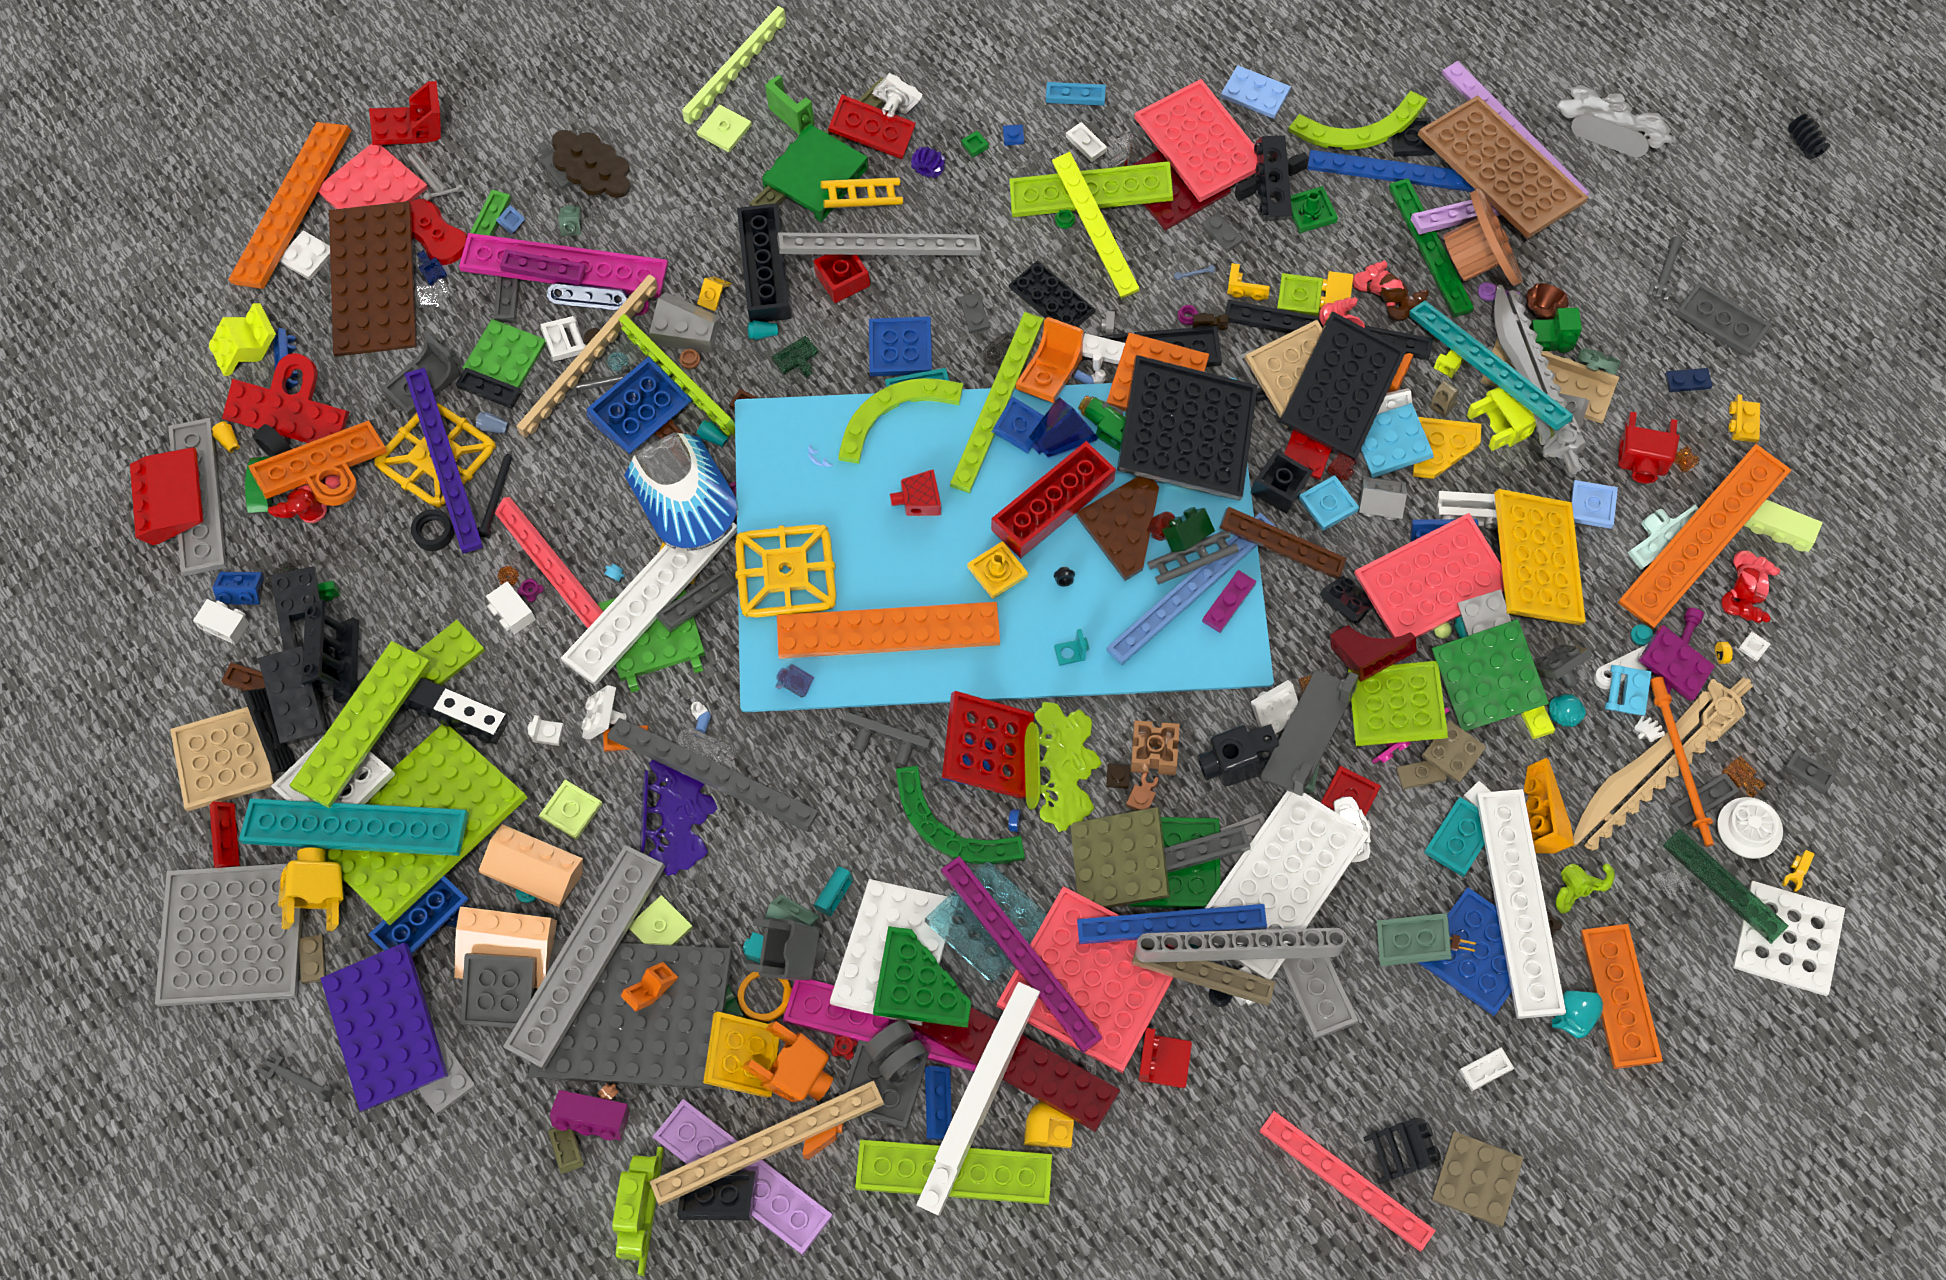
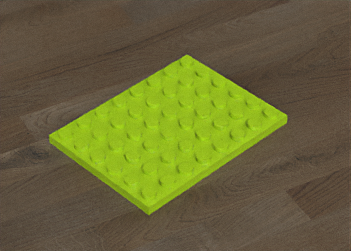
[320,724,528,926]

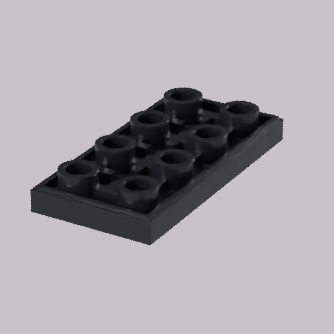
[1009,260,1096,327]

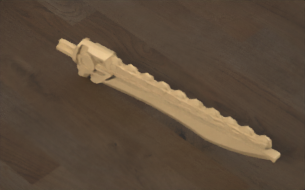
[1572,677,1753,851]

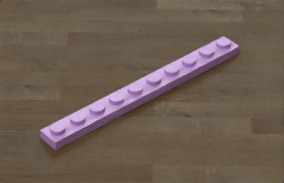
[1442,61,1589,196]

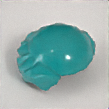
[1549,693,1586,727]

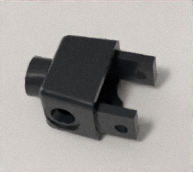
[1197,724,1279,786]

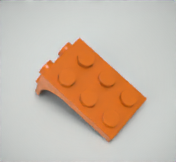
[1016,317,1084,403]

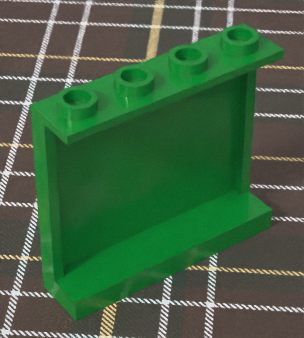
[762,124,869,223]

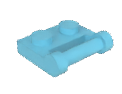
[1605,665,1651,716]

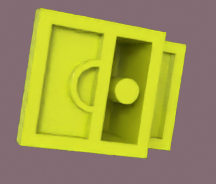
[209,303,276,376]

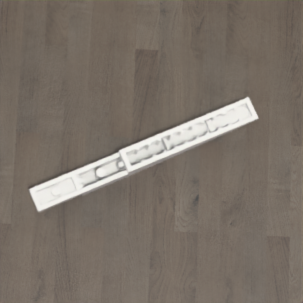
[917,982,1040,1216]

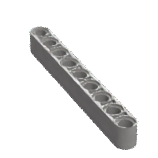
[1135,928,1347,963]

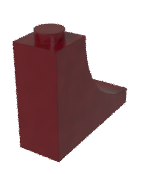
[1330,625,1417,682]

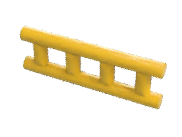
[821,177,903,208]

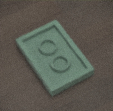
[1377,913,1452,966]

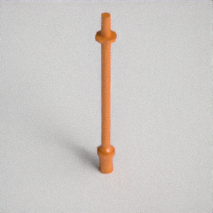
[1650,677,1714,847]

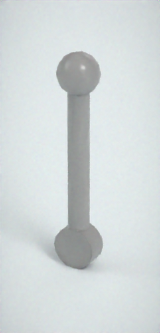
[423,185,465,200]

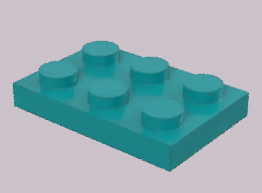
[1424,797,1485,878]

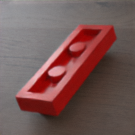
[209,801,240,868]

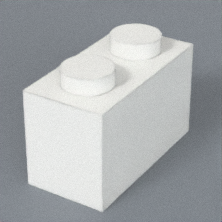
[486,582,536,635]
[193,599,250,645]

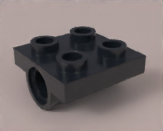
[1320,575,1374,625]

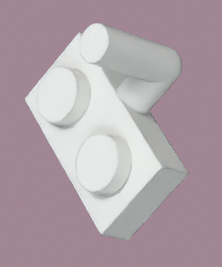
[1082,333,1125,371]

